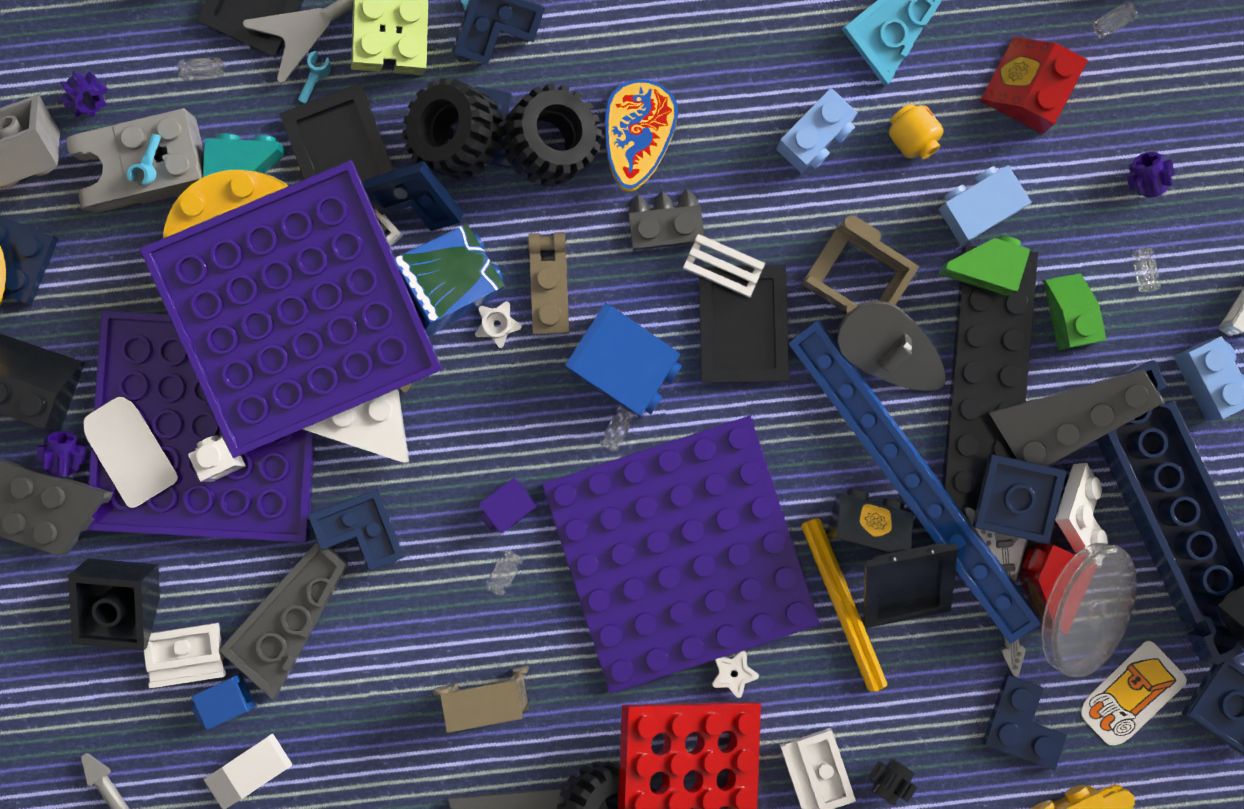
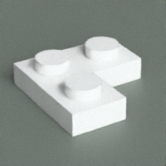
[1055,463,1108,567]

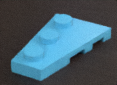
[841,0,942,86]

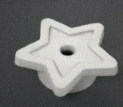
[475,301,522,348]
[712,650,759,698]

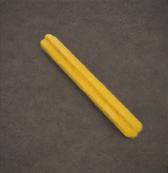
[801,518,887,692]

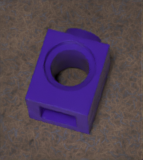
[479,477,538,534]

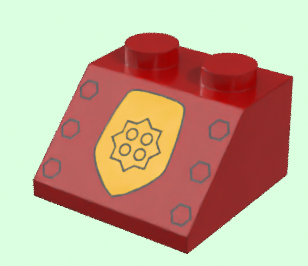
[980,37,1088,134]
[1019,543,1095,634]

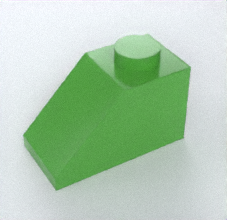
[939,236,1030,296]
[1044,273,1106,351]

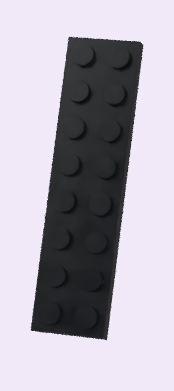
[942,245,1038,518]

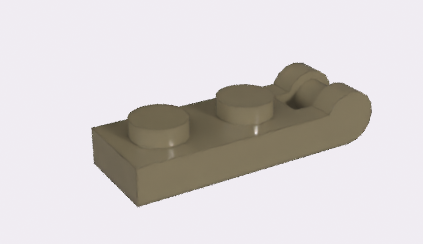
[528,232,570,335]

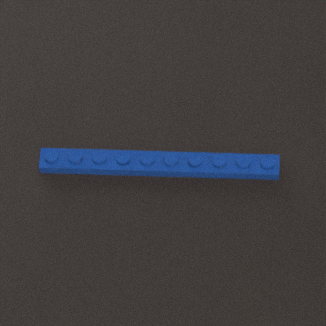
[788,320,1043,644]

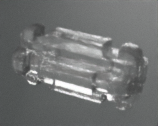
[1092,2,1138,38]
[178,57,225,81]
[1132,248,1161,293]
[600,407,635,452]
[485,550,523,596]

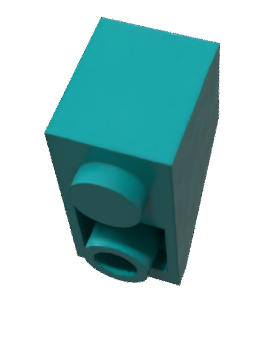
[203,133,285,177]

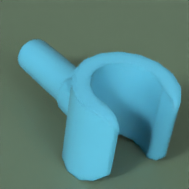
[298,51,331,103]
[127,133,161,185]

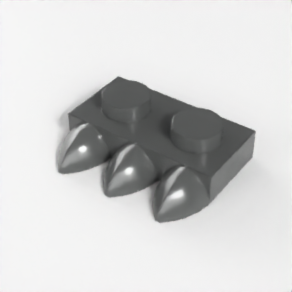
[629,189,705,251]

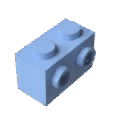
[776,88,858,174]
[938,165,1032,246]
[1173,336,1244,421]

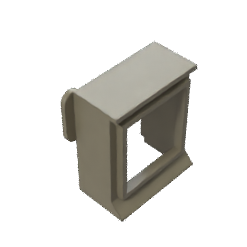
[800,215,920,314]
[433,665,530,733]

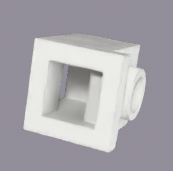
[188,435,245,482]

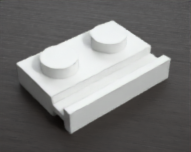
[144,623,226,688]
[780,728,856,809]

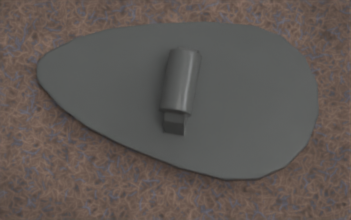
[837,301,946,391]

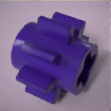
[59,71,108,117]
[1126,152,1175,198]
[37,432,86,477]

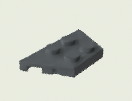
[0,458,113,556]

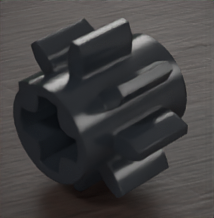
[869,758,918,805]

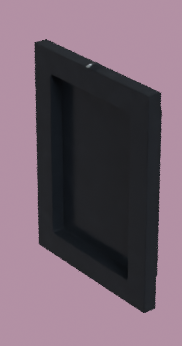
[196,0,304,58]
[279,83,394,183]
[699,265,789,384]
[863,543,958,628]

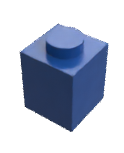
[192,673,256,730]

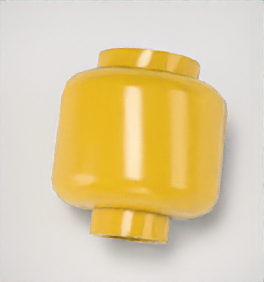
[889,104,943,159]

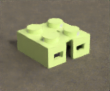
[351,0,428,75]

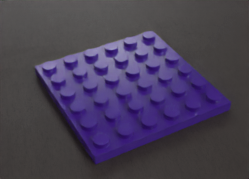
[139,160,443,458]
[87,311,316,542]
[542,415,820,694]

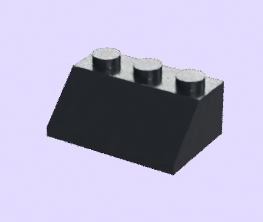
[0,333,85,431]

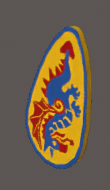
[605,80,678,192]

